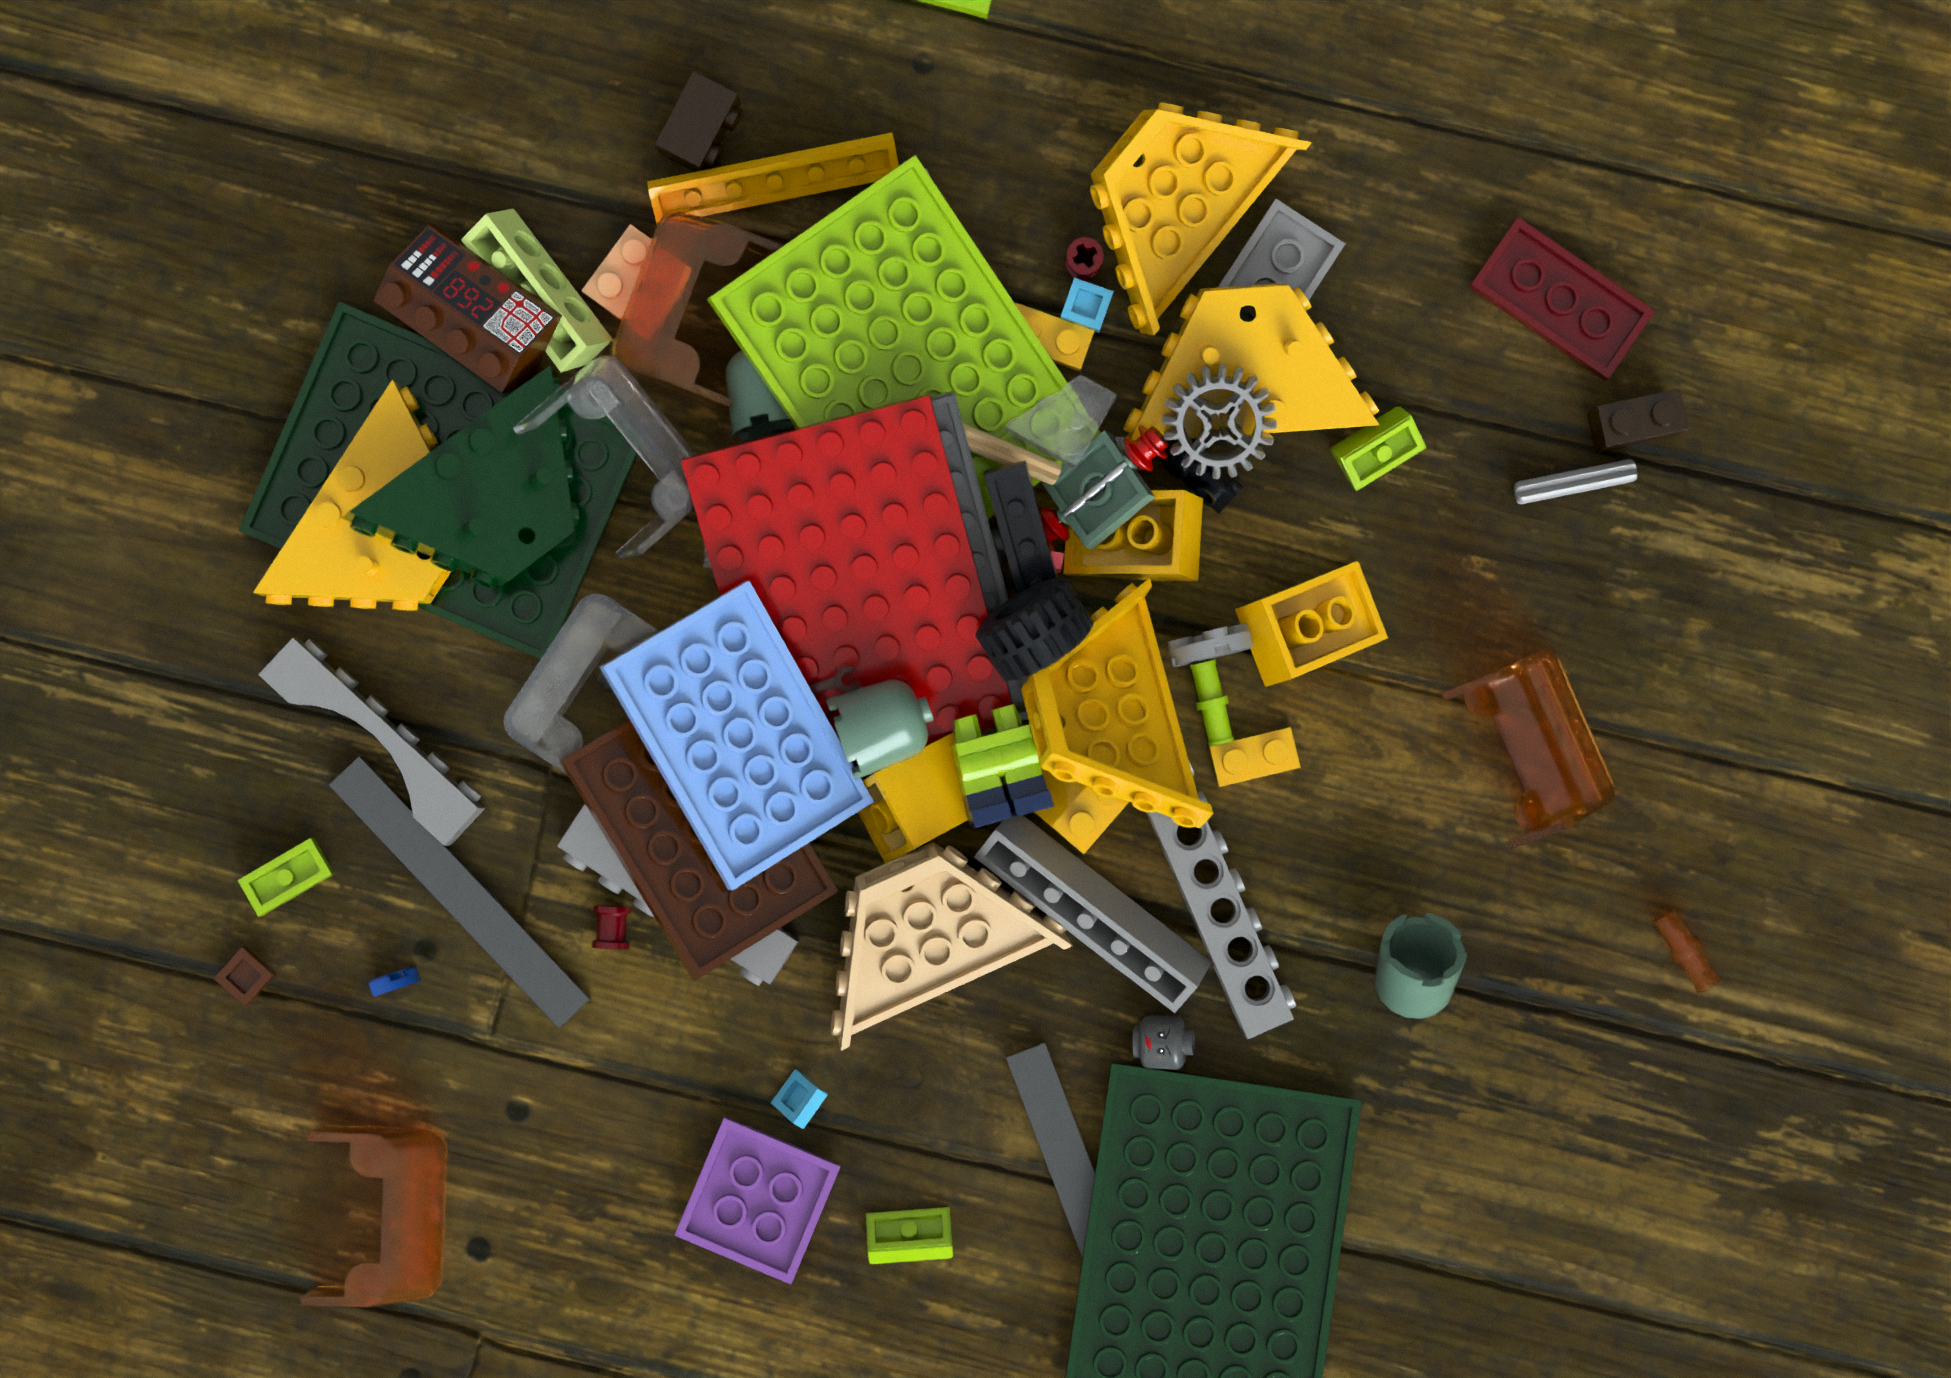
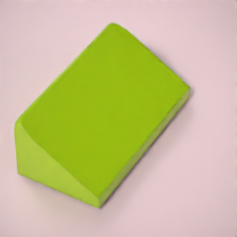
[1330,406,1427,491]
[866,1207,953,1264]

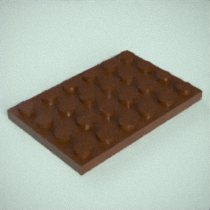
[560,720,839,981]

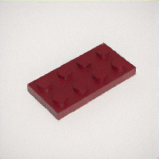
[1468,217,1655,381]

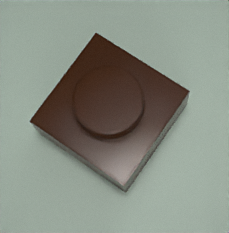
[213,946,277,1006]

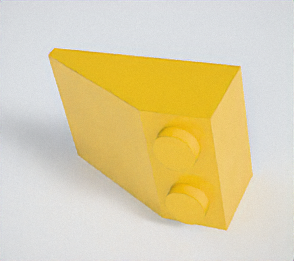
[1063,490,1203,581]
[1235,561,1388,687]
[1000,723,1129,855]

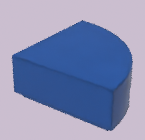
[369,966,421,997]

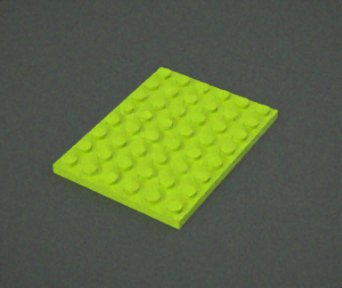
[707,155,1101,519]

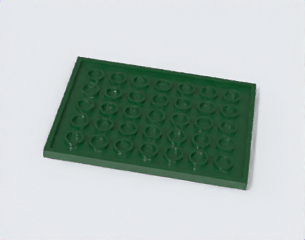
[239,301,647,663]
[1065,1062,1362,1378]

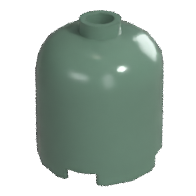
[725,350,796,442]
[826,679,934,780]
[1375,913,1467,1019]

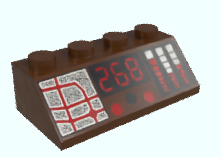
[373,224,562,393]

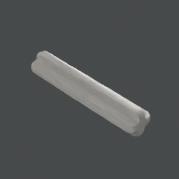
[1513,459,1637,504]

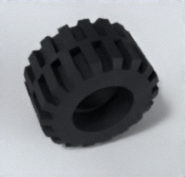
[975,578,1094,681]

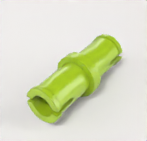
[1190,659,1234,747]

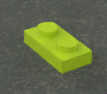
[237,838,335,917]

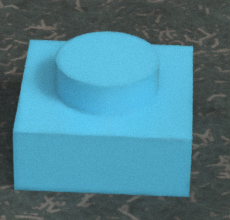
[1060,278,1114,333]
[771,1069,828,1129]

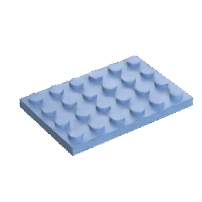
[600,581,874,890]

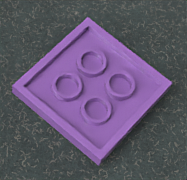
[674,1116,841,1284]

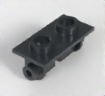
[1157,438,1244,514]

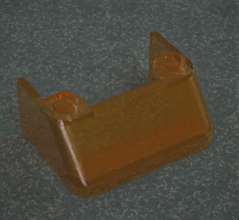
[611,211,783,408]
[1441,648,1615,850]
[301,1125,448,1307]

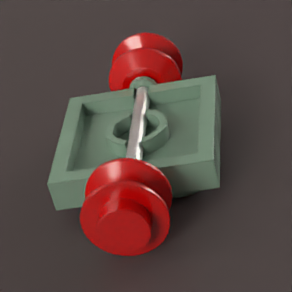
[1040,425,1169,551]

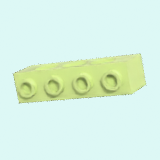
[461,208,613,372]

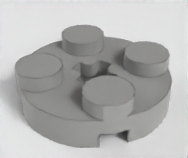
[1167,623,1254,667]

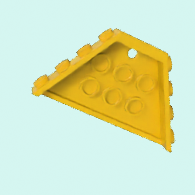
[1090,103,1312,336]
[1123,283,1379,440]
[253,379,452,611]
[1021,578,1213,828]

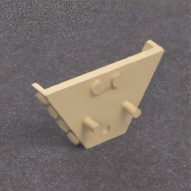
[831,842,1073,1051]

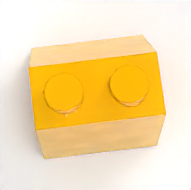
[858,732,968,863]

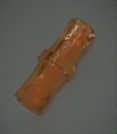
[1652,908,1721,993]

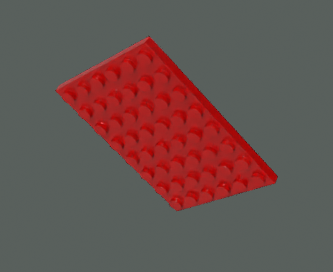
[681,394,1013,763]

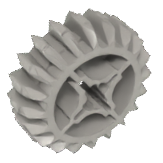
[1162,363,1277,479]

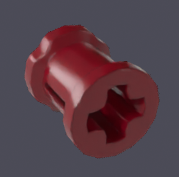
[1065,237,1104,282]
[592,905,632,949]

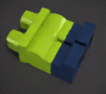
[951,704,1054,828]

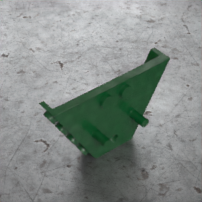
[342,364,579,589]

